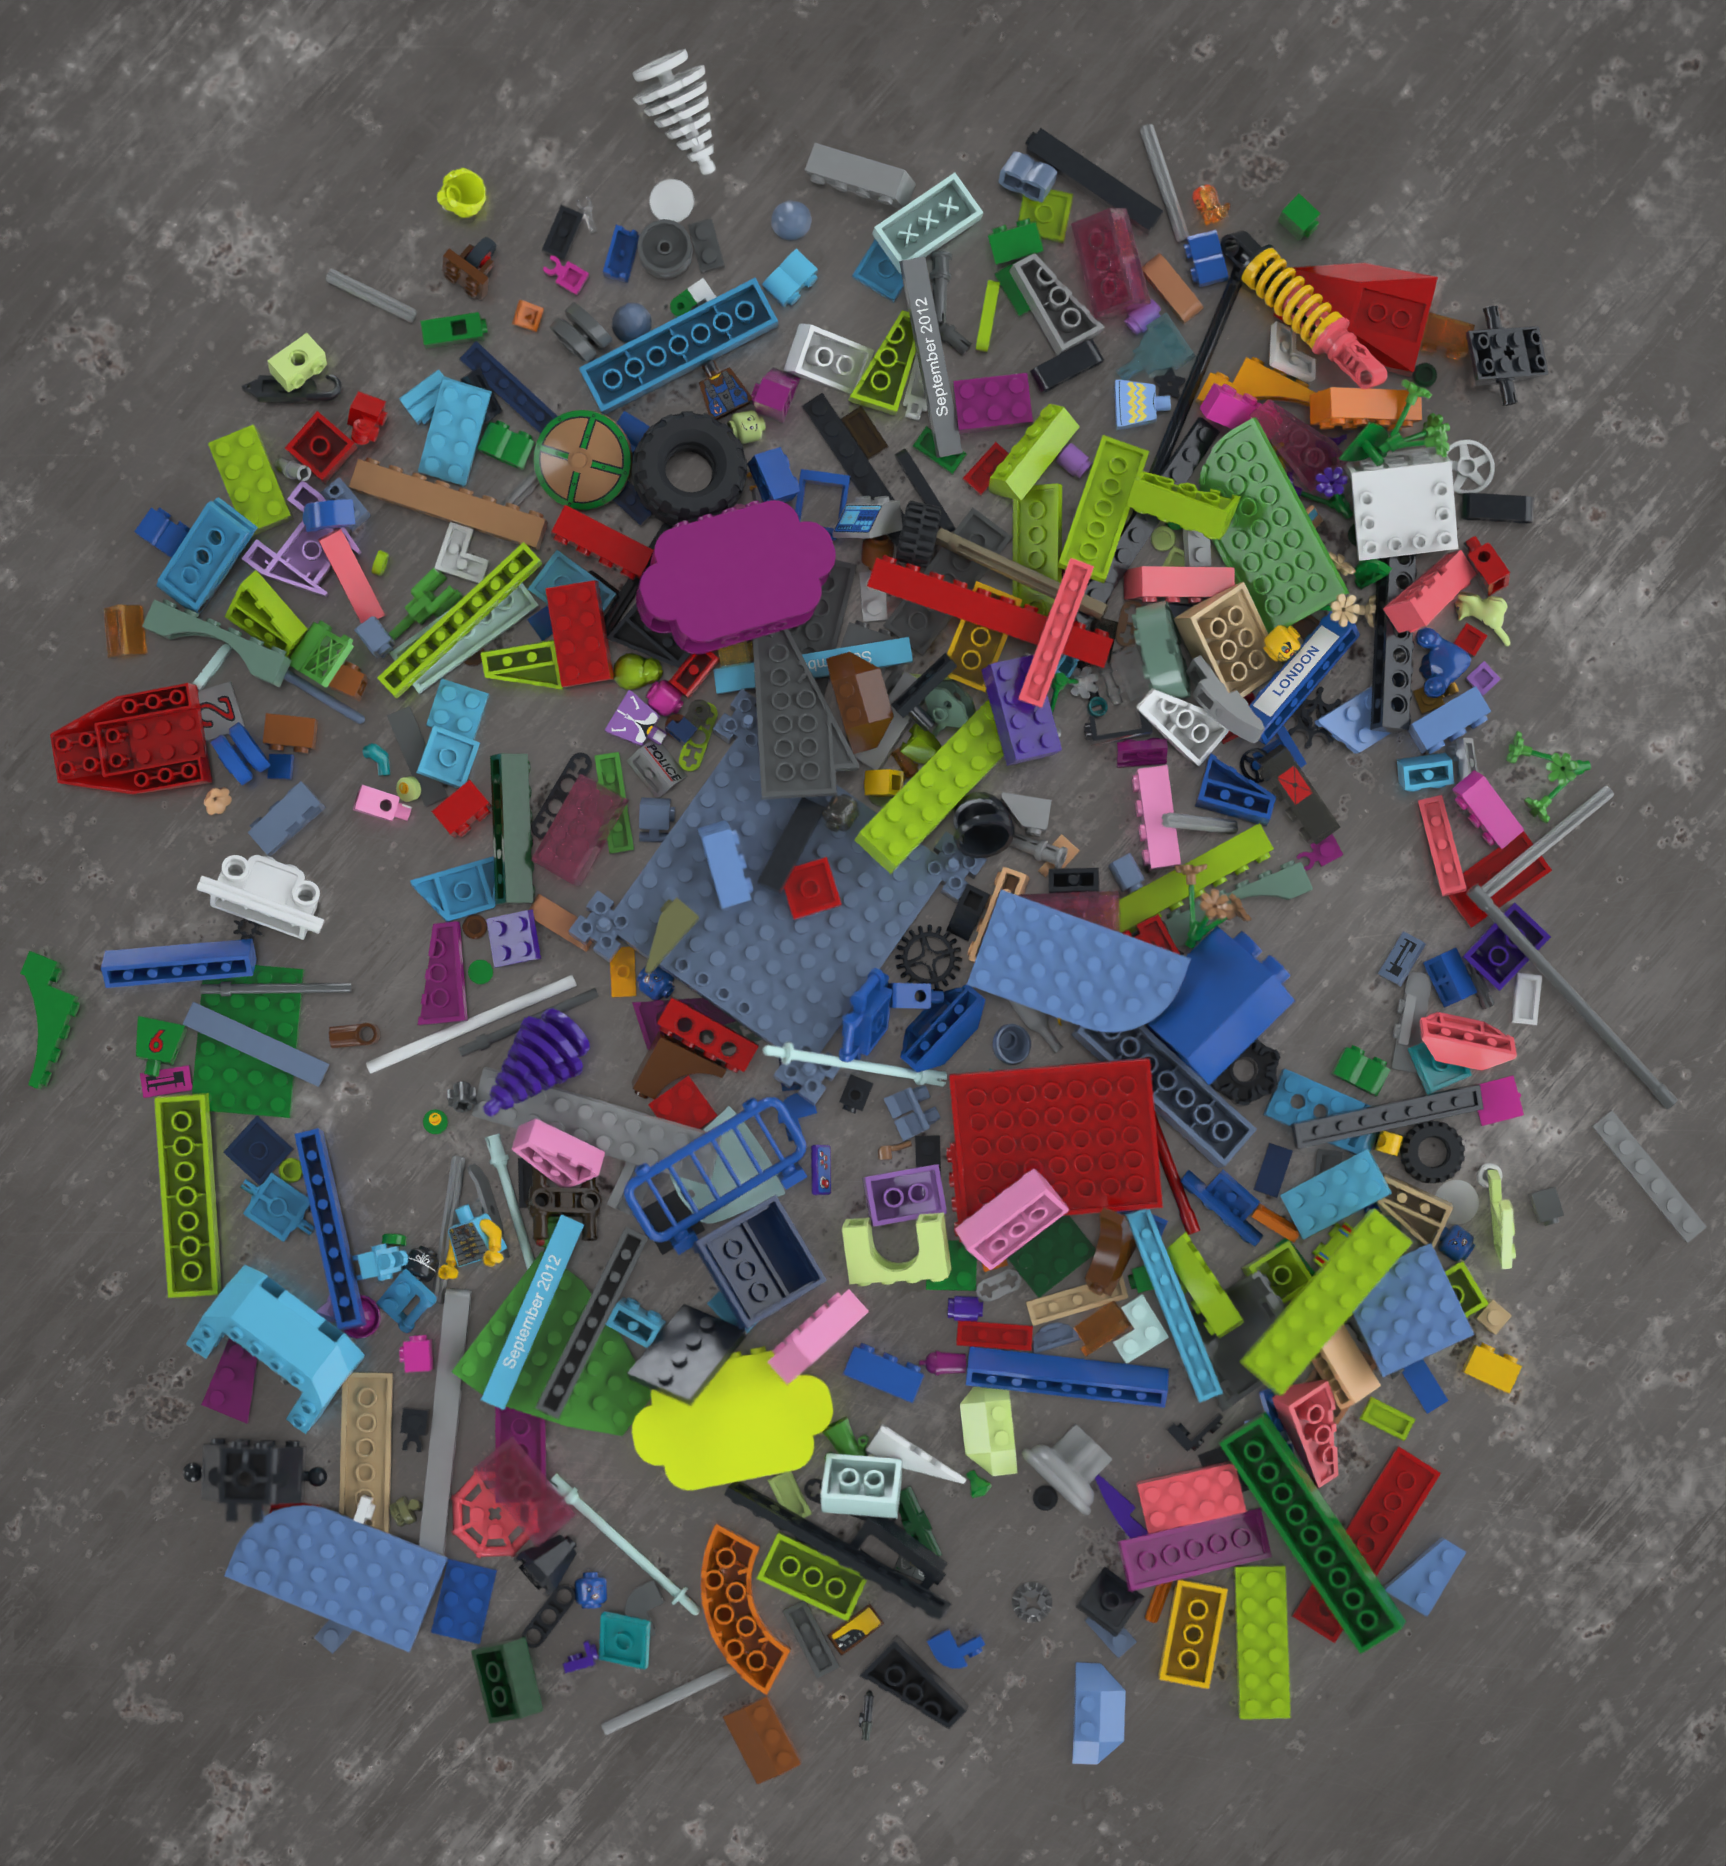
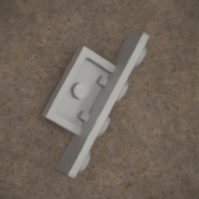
[1392,971,1432,1073]

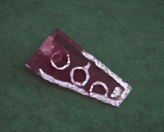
[1250,399,1349,492]

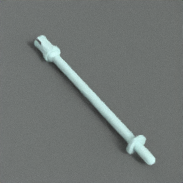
[763,1042,947,1087]
[485,1133,535,1270]
[546,1473,700,1615]

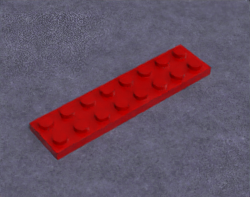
[1291,1446,1441,1643]

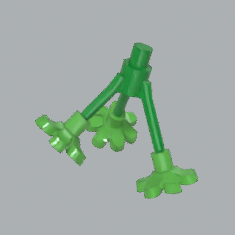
[1378,379,1450,457]
[1506,731,1591,823]

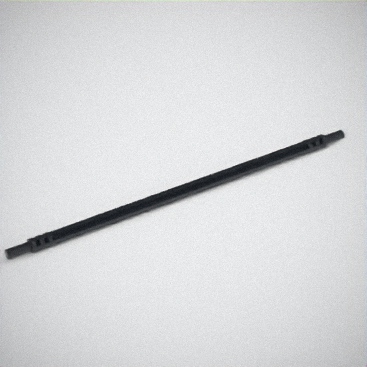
[1105,264,1243,604]

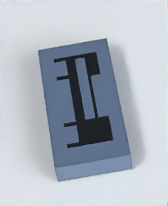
[1378,931,1426,987]

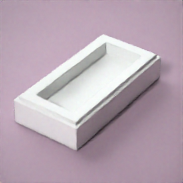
[1511,973,1542,1025]

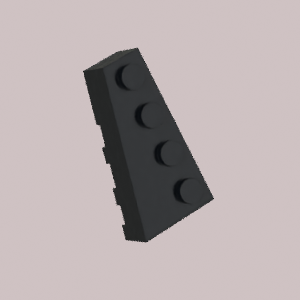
[860,1636,969,1729]

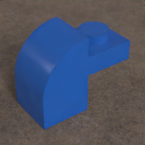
[303,499,355,532]
[778,1093,817,1145]
[927,1628,985,1669]

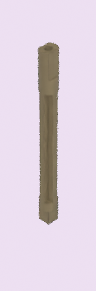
[935,528,1108,621]

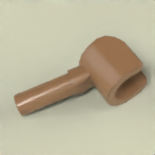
[878,1140,912,1160]

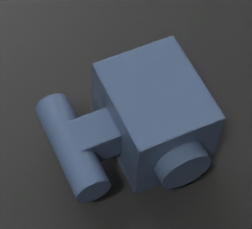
[639,797,675,842]

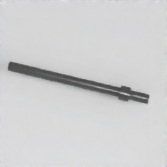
[201,981,352,996]
[458,988,599,1057]

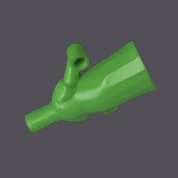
[822,1417,869,1461]

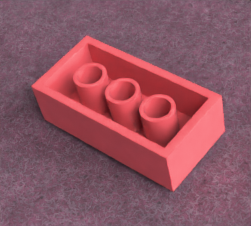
[1137,1461,1246,1534]

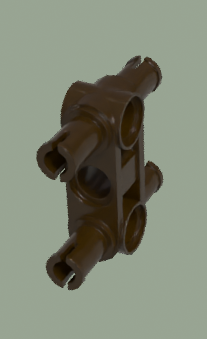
[526,1165,603,1241]

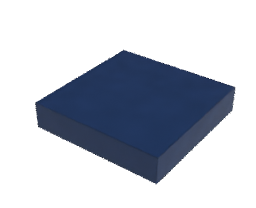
[223,1115,294,1186]

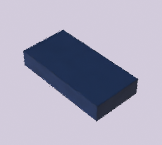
[1253,1143,1293,1198]

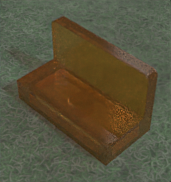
[103,605,147,658]
[1074,1301,1131,1356]

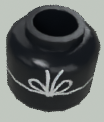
[402,1246,439,1282]

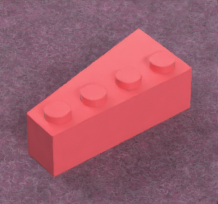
[1123,566,1235,603]

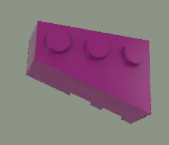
[751,367,801,423]

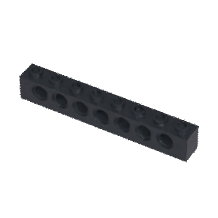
[1370,554,1417,734]

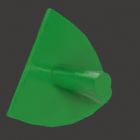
[1338,422,1388,466]

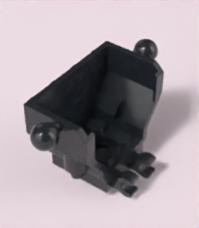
[182,1438,327,1523]

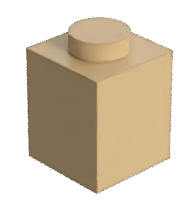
[1473,1299,1512,1335]

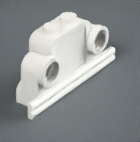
[197,855,324,940]

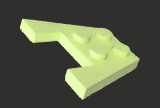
[1487,1169,1516,1269]

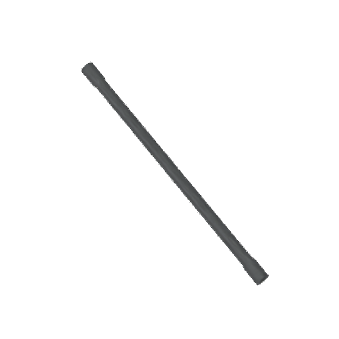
[1467,884,1678,1109]

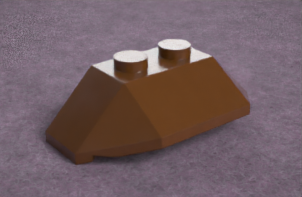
[826,652,894,754]

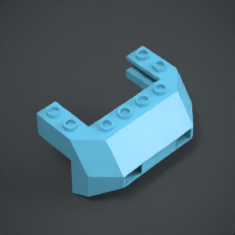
[186,1265,365,1434]

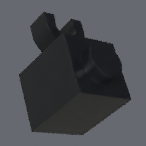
[400,1407,431,1452]

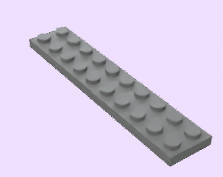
[472,1067,722,1185]

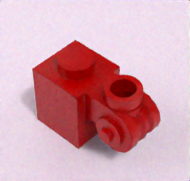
[347,391,388,445]

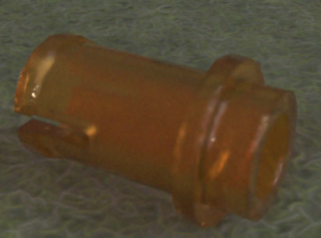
[891,747,919,779]

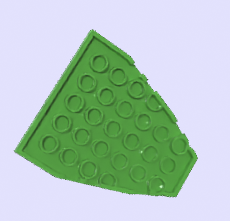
[452,1251,651,1436]

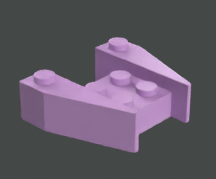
[242,481,361,598]

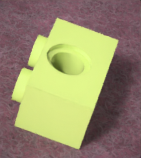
[268,333,327,393]

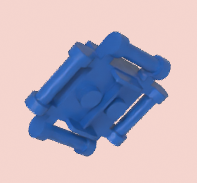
[839,968,892,1062]

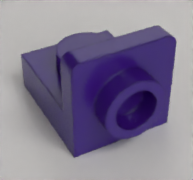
[563,1640,599,1673]

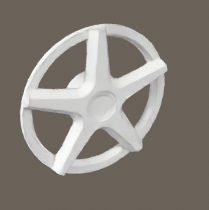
[1447,440,1495,495]

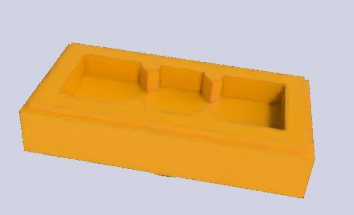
[610,946,637,997]

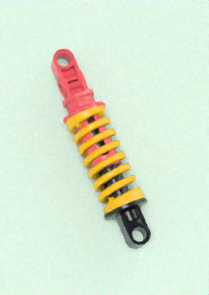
[1220,231,1387,389]

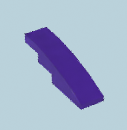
[1095,1474,1148,1538]

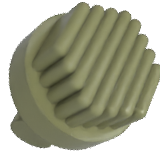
[389,1496,423,1527]

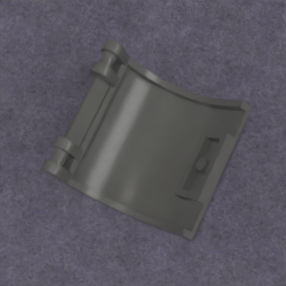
[1168,1271,1284,1412]

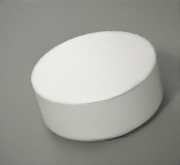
[1476,1163,1502,1188]

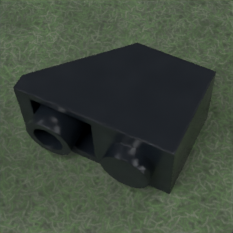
[946,884,990,942]

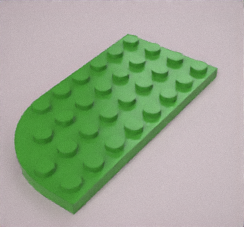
[1199,417,1349,634]

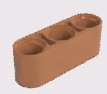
[1139,253,1203,324]
[528,894,593,952]

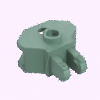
[925,680,976,737]

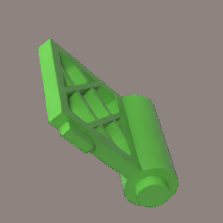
[289,620,354,688]

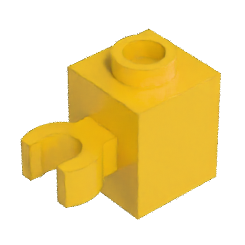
[864,769,906,797]

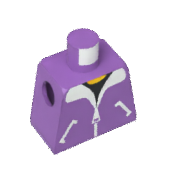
[605,690,668,747]

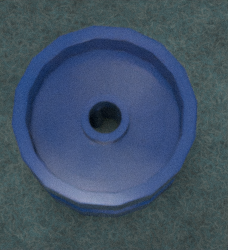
[211,722,271,786]

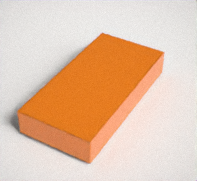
[1252,1204,1300,1243]

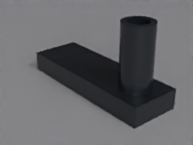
[891,653,957,731]

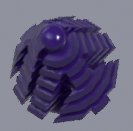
[482,1008,590,1117]

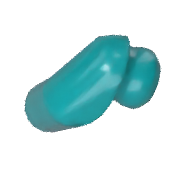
[362,743,391,776]

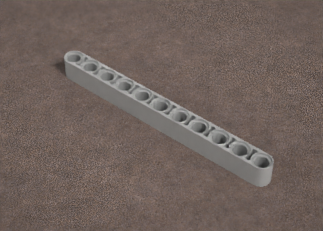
[419,1288,472,1556]

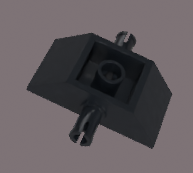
[1466,305,1549,406]

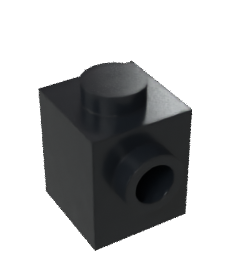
[839,1074,874,1114]

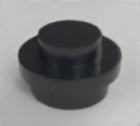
[1033,1485,1058,1511]

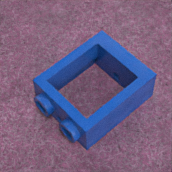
[795,469,850,541]

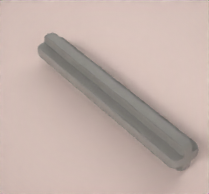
[326,269,417,322]
[1162,813,1238,834]

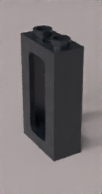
[849,1516,948,1609]

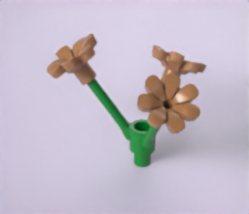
[1174,864,1252,949]

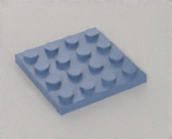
[1352,1243,1474,1377]

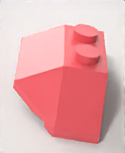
[1419,1012,1517,1071]

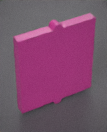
[1477,1075,1524,1126]

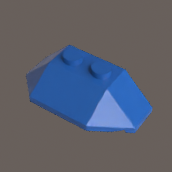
[900,985,985,1073]

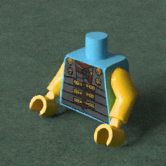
[438,1204,507,1280]

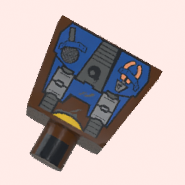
[699,360,753,421]

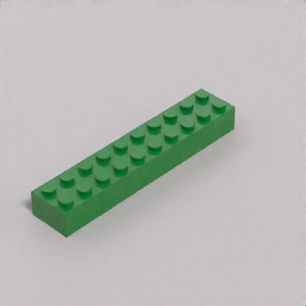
[1219,1411,1406,1654]

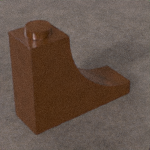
[631,1031,727,1100]
[1085,1207,1137,1297]

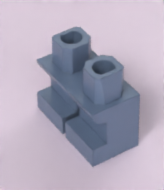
[320,477,371,532]
[883,1085,940,1142]

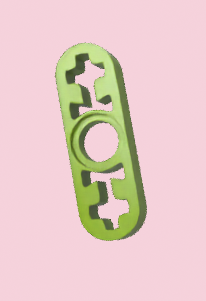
[975,280,1000,352]
[679,702,718,772]

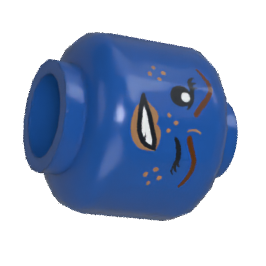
[637,966,675,1001]
[1438,1225,1475,1262]
[574,1572,607,1609]

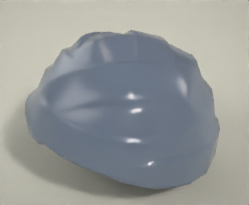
[771,201,812,240]
[612,303,652,343]
[992,1024,1031,1065]

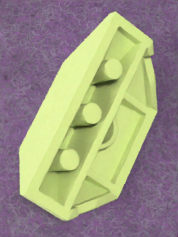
[960,1386,1018,1476]

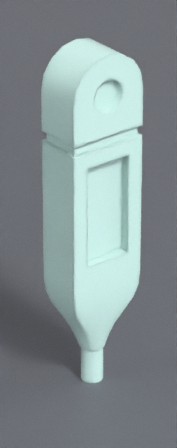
[193,643,232,691]

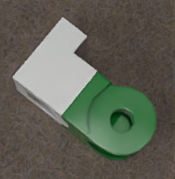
[670,278,716,318]

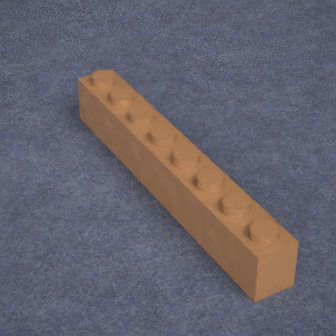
[349,457,548,551]

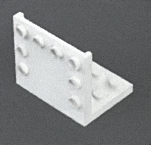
[1342,447,1458,561]

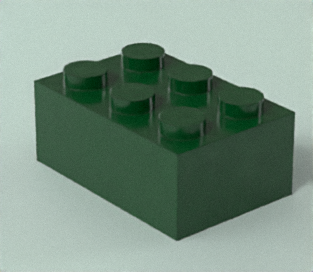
[1007,1215,1096,1298]
[471,1637,544,1724]

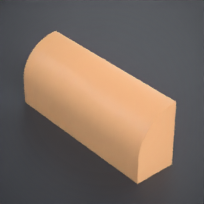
[1312,1323,1381,1410]

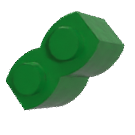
[477,420,535,471]
[1331,1045,1391,1097]

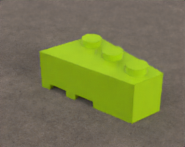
[224,570,308,657]
[481,639,564,690]

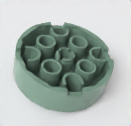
[1132,600,1191,699]

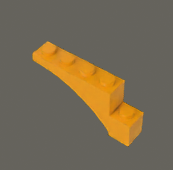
[1196,357,1320,407]

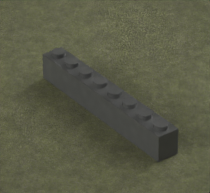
[535,1227,648,1419]

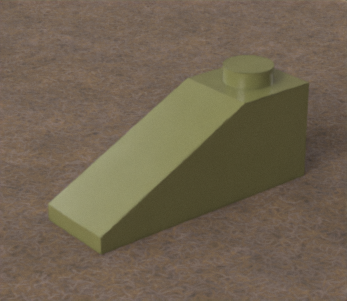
[645,897,699,975]

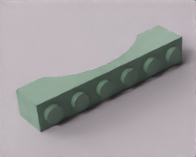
[142,599,292,688]
[1163,860,1313,948]

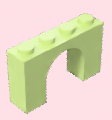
[842,1213,951,1286]

